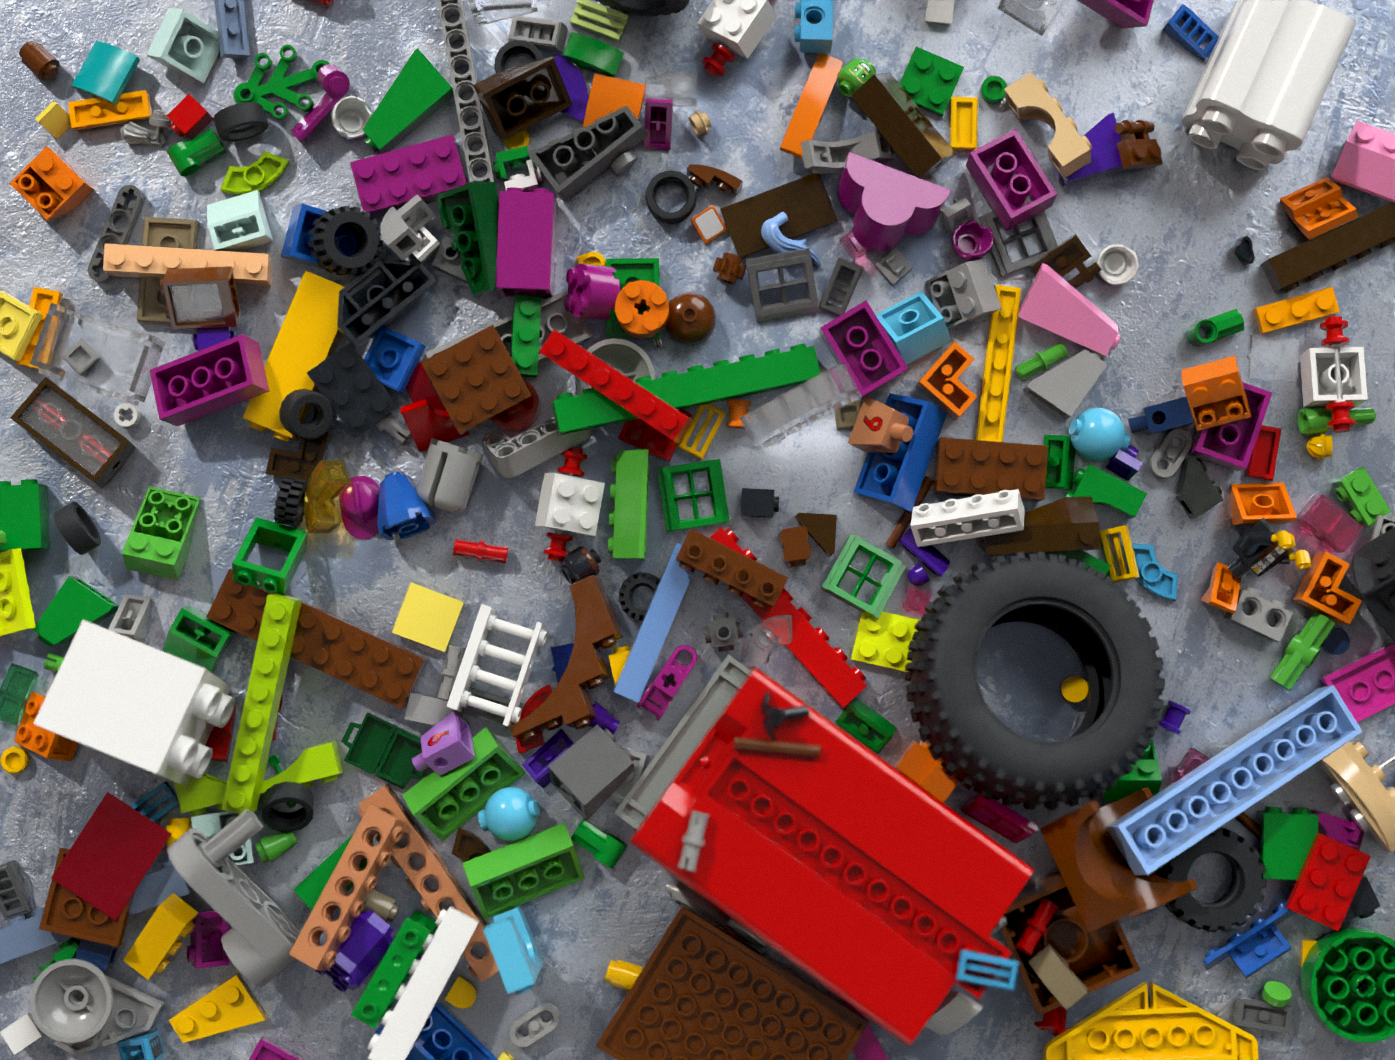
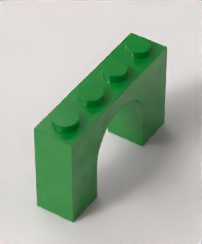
[1045,464,1147,579]

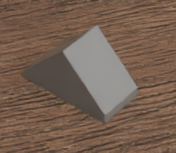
[108,594,152,639]

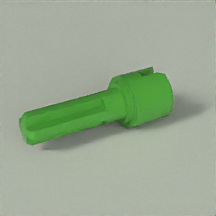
[1297,407,1376,435]

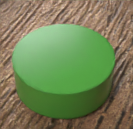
[1262,981,1292,1007]

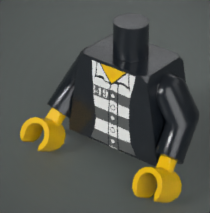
[1227,517,1311,579]

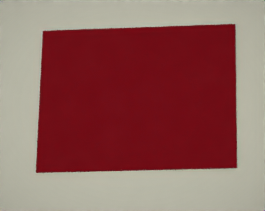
[51,792,172,921]

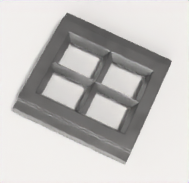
[978,211,1058,277]
[746,248,819,322]

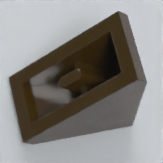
[794,513,837,557]

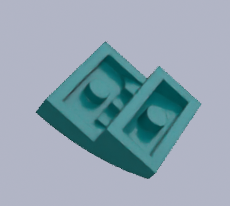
[71,40,140,106]

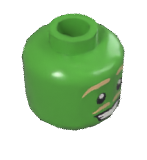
[837,58,876,97]

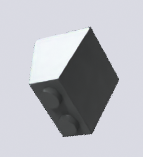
[548,724,634,821]

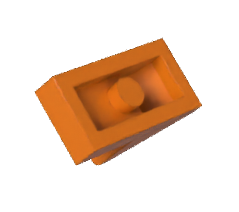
[1201,562,1242,614]

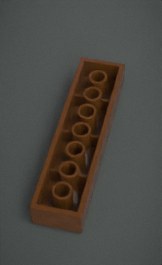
[206,568,429,709]

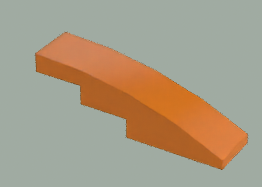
[779,53,844,159]

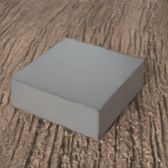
[61,338,101,376]

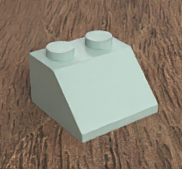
[146,8,220,84]

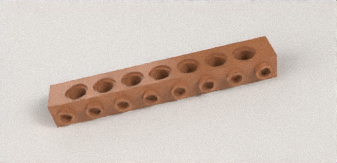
[358,784,499,983]

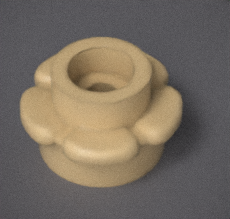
[689,110,711,136]

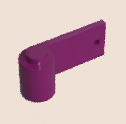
[291,64,350,142]

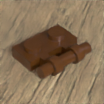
[1115,119,1163,169]

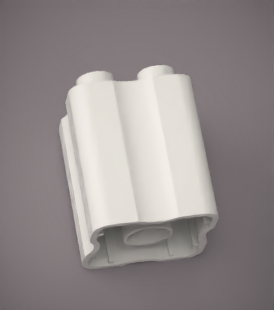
[1181,0,1355,171]

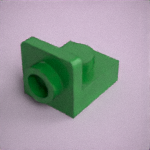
[493,146,531,183]

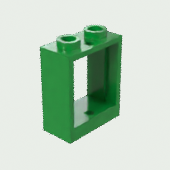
[232,517,308,595]

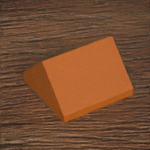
[1230,482,1297,526]

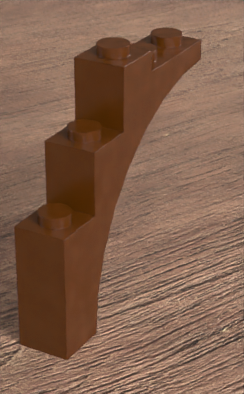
[510,574,623,741]

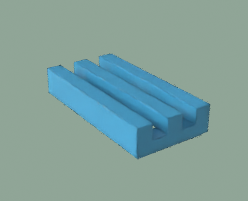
[130,781,179,822]
[955,950,1019,991]

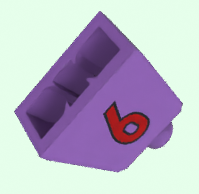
[412,711,475,775]

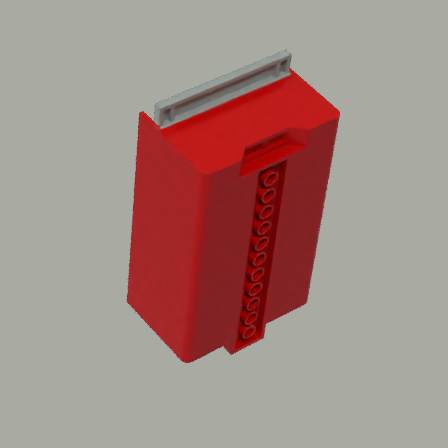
[614,654,1034,1046]

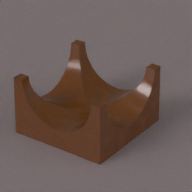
[1040,787,1198,933]

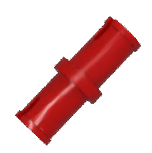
[453,539,509,564]
[1015,898,1058,956]

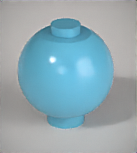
[1069,408,1130,461]
[478,787,540,841]

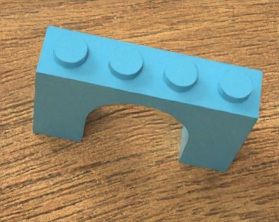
[484,905,543,995]

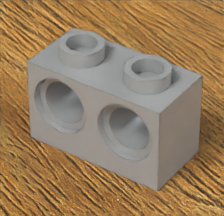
[1224,587,1293,642]

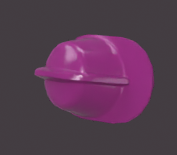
[339,476,379,539]

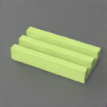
[570,0,629,42]

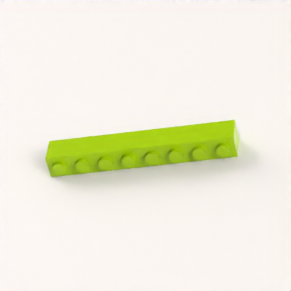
[221,593,302,814]

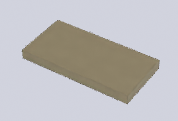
[137,217,199,325]

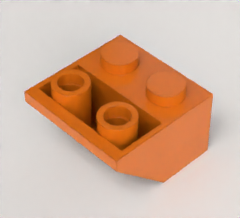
[9,146,94,221]
[1181,356,1251,431]

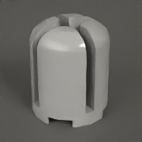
[416,438,483,512]

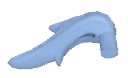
[761,212,820,267]

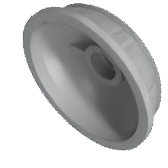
[575,338,655,395]
[30,959,113,1043]

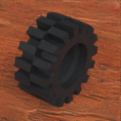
[274,476,309,527]
[618,572,660,621]

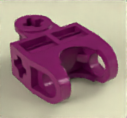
[636,645,697,721]

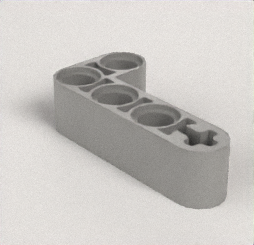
[482,416,594,478]

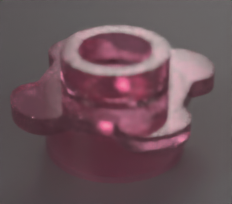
[902,586,932,615]

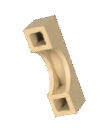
[1004,72,1092,178]

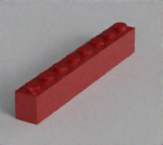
[710,527,867,708]

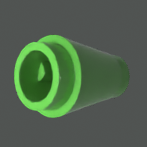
[255,832,298,863]

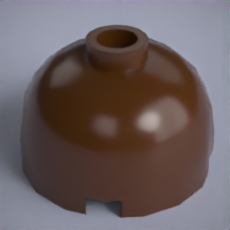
[665,292,716,346]

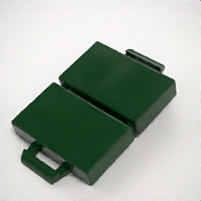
[341,712,426,789]

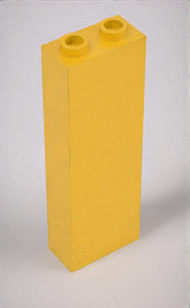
[243,270,345,442]

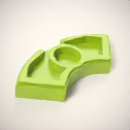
[220,151,290,195]

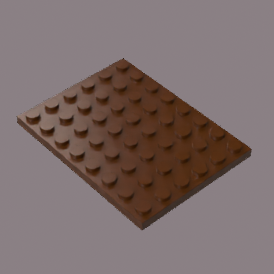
[596,905,869,1060]

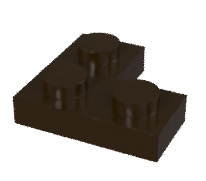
[266,432,331,485]

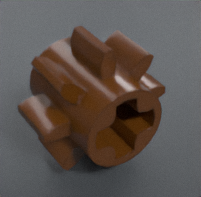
[713,252,746,284]

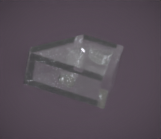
[644,71,697,107]

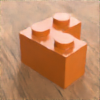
[916,341,977,420]
[1292,551,1362,625]
[894,740,959,803]

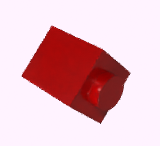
[166,94,214,140]

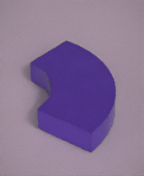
[555,53,589,123]

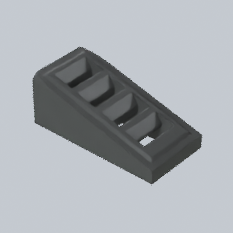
[818,257,864,316]
[0,860,32,920]

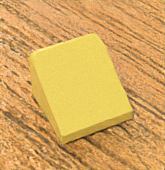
[35,101,71,139]

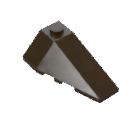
[985,496,1101,555]

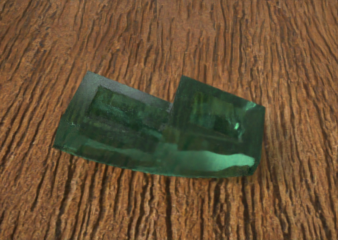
[0,663,39,726]

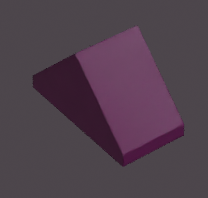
[644,99,673,150]

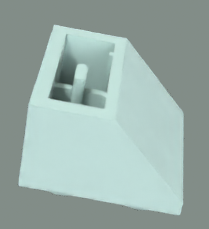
[207,190,273,252]
[191,811,254,865]

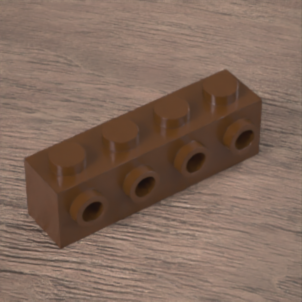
[676,529,788,610]

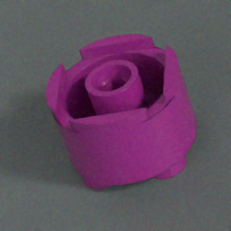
[564,264,620,320]

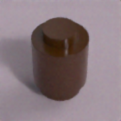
[19,41,60,80]

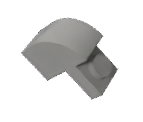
[380,194,436,260]

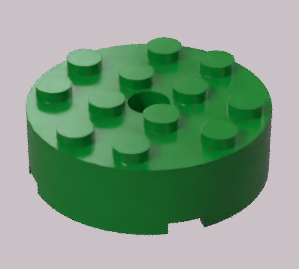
[1301,927,1395,1043]

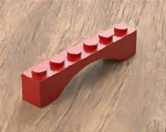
[539,329,693,443]

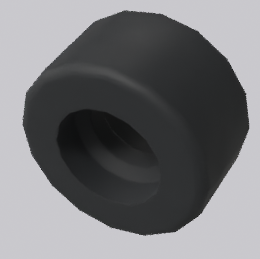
[279,389,334,440]

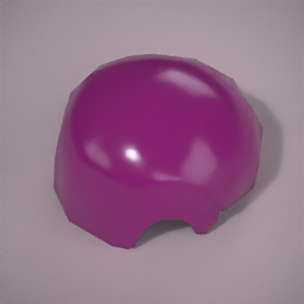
[950,221,994,261]

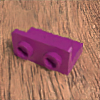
[186,911,229,969]

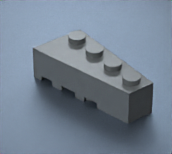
[528,106,649,200]

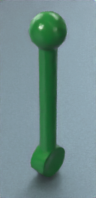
[269,755,297,808]

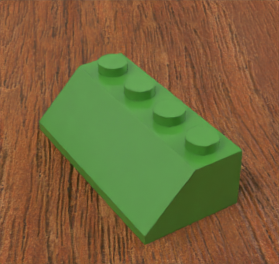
[608,449,650,560]
[402,727,525,841]
[462,823,585,919]

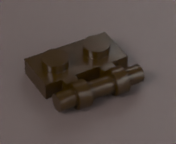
[1031,234,1102,289]

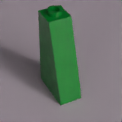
[363,48,454,153]

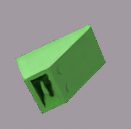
[122,486,201,581]

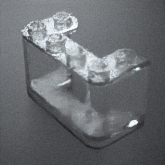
[30,303,165,406]

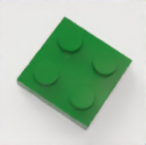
[899,46,964,117]

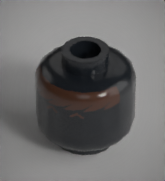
[560,546,601,584]

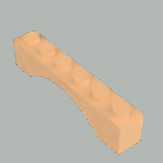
[103,244,273,286]

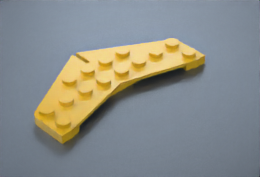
[1043,981,1258,1060]

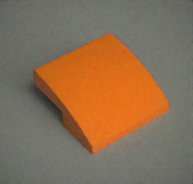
[583,73,646,128]
[1280,177,1358,240]

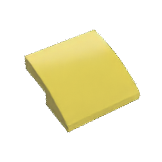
[391,582,464,652]

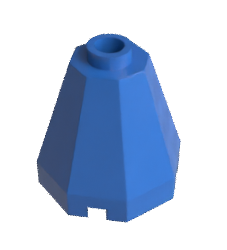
[377,472,437,540]

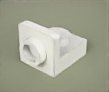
[504,159,543,192]

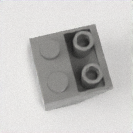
[926,259,1002,329]

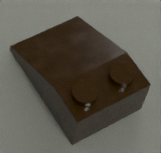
[473,57,573,141]

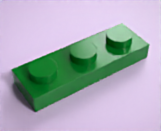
[511,295,542,378]

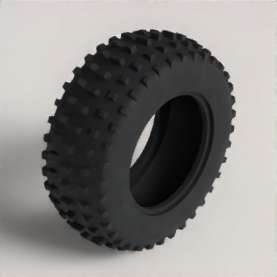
[905,552,1165,811]

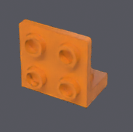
[14,692,78,762]

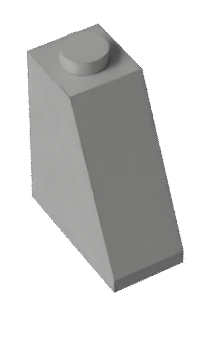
[1023,349,1107,420]

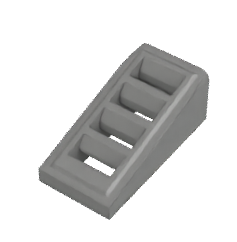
[508,15,568,53]

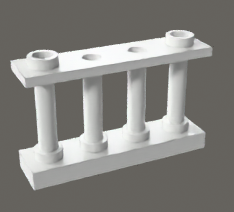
[446,604,548,728]

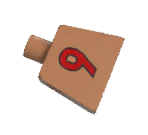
[848,396,913,453]

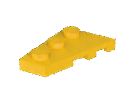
[169,973,268,1043]

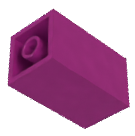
[496,187,558,298]

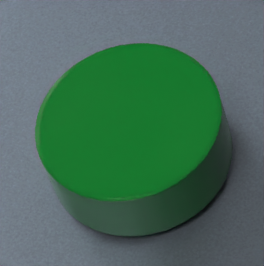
[980,76,1007,104]

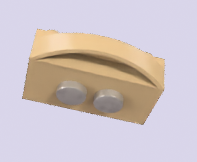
[1318,741,1395,852]

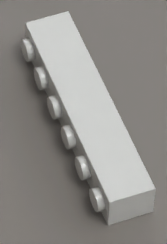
[367,906,480,1060]

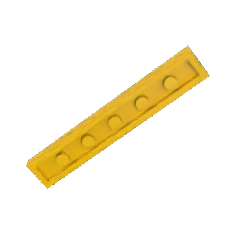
[975,285,1022,442]

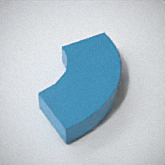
[1126,543,1178,601]

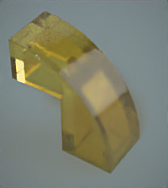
[304,460,351,534]

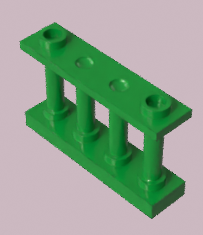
[351,909,437,1029]

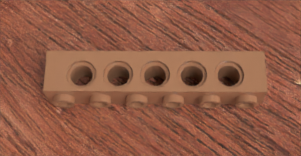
[289,805,406,971]

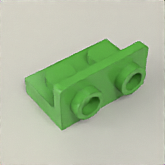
[1333,466,1391,529]

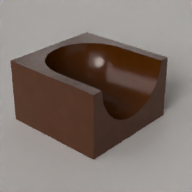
[997,870,1141,1015]

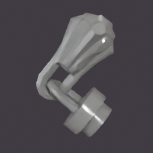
[120,110,171,146]

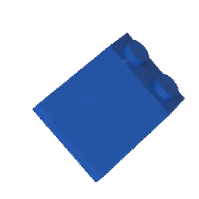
[281,203,377,277]

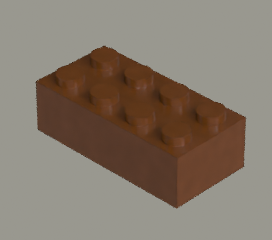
[933,437,1048,502]

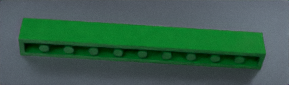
[551,343,821,436]

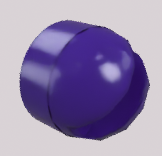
[908,563,931,586]

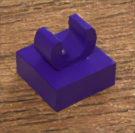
[1105,445,1142,481]

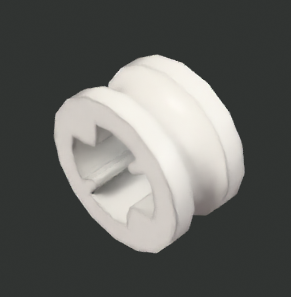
[114,403,141,428]

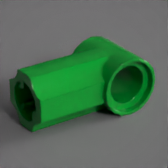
[167,129,225,177]
[1187,309,1245,347]
[571,818,628,869]

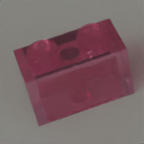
[1296,493,1364,553]

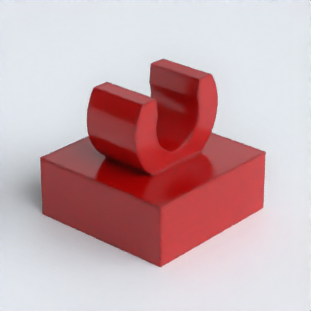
[1034,1006,1067,1036]

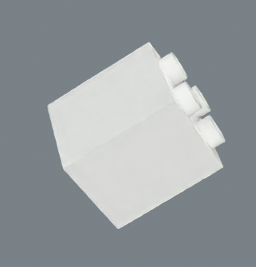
[33,620,235,786]

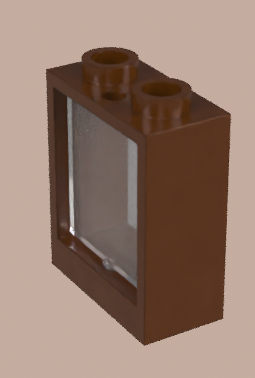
[160,266,241,329]

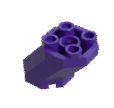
[313,910,396,992]

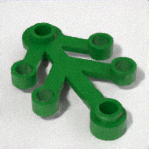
[234,45,330,120]

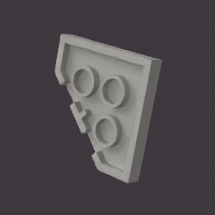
[53,975,164,1056]

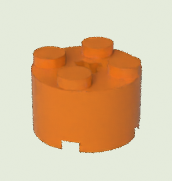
[615,280,669,339]

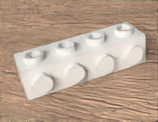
[910,489,1025,547]

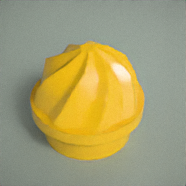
[1306,433,1333,460]

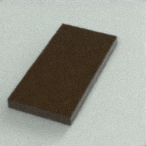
[720,173,838,258]

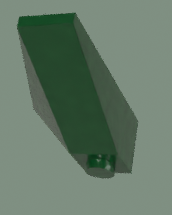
[436,182,499,295]

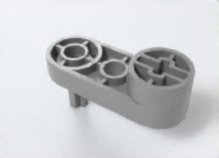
[167,809,300,987]

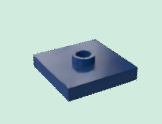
[364,327,426,394]

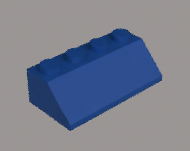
[854,393,948,512]
[375,1001,497,1060]

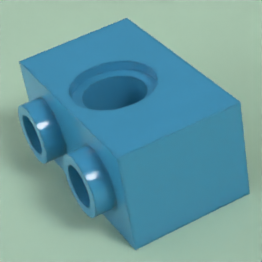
[794,0,833,53]

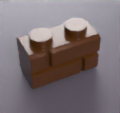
[778,526,811,568]

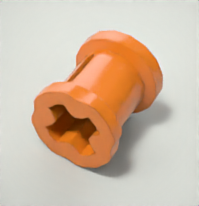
[726,399,751,429]

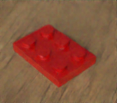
[1285,832,1371,931]

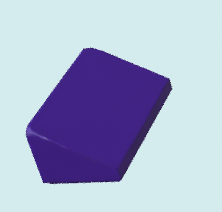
[899,528,950,576]
[522,729,575,788]

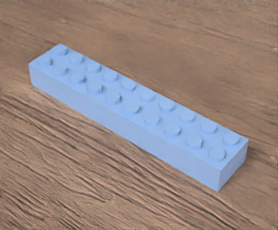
[1106,685,1363,875]

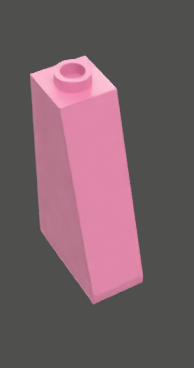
[1018,263,1121,356]

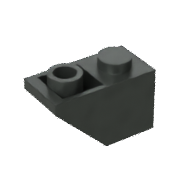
[1176,455,1223,519]

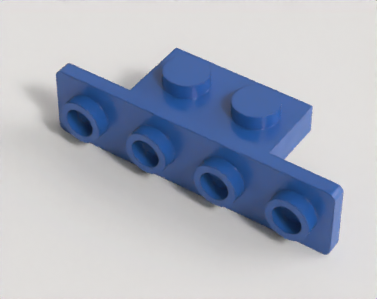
[1203,903,1296,978]

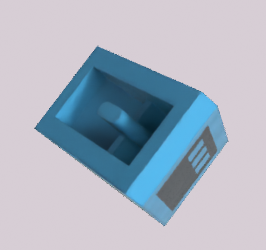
[117,1030,165,1060]

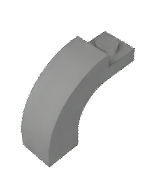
[801,131,895,174]

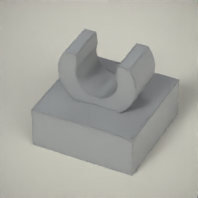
[942,197,974,234]
[875,247,913,286]

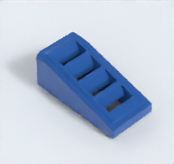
[1163,4,1219,61]

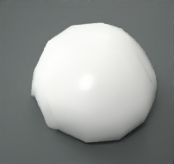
[331,96,372,139]
[1097,244,1139,285]

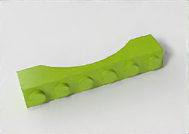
[174,741,344,816]

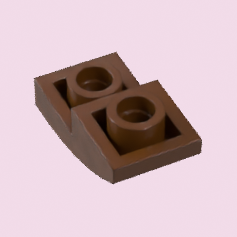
[687,164,743,195]

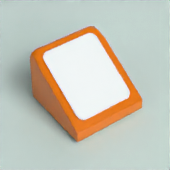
[691,205,727,245]

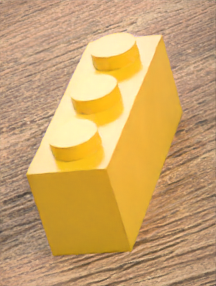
[123,893,198,980]

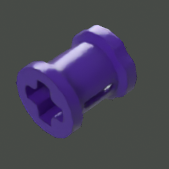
[1159,700,1191,735]

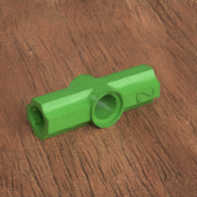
[1270,611,1336,691]

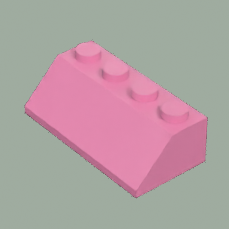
[1331,120,1395,203]

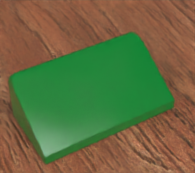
[1044,435,1076,490]
[835,697,897,754]

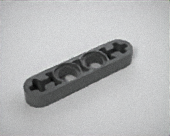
[88,185,145,284]

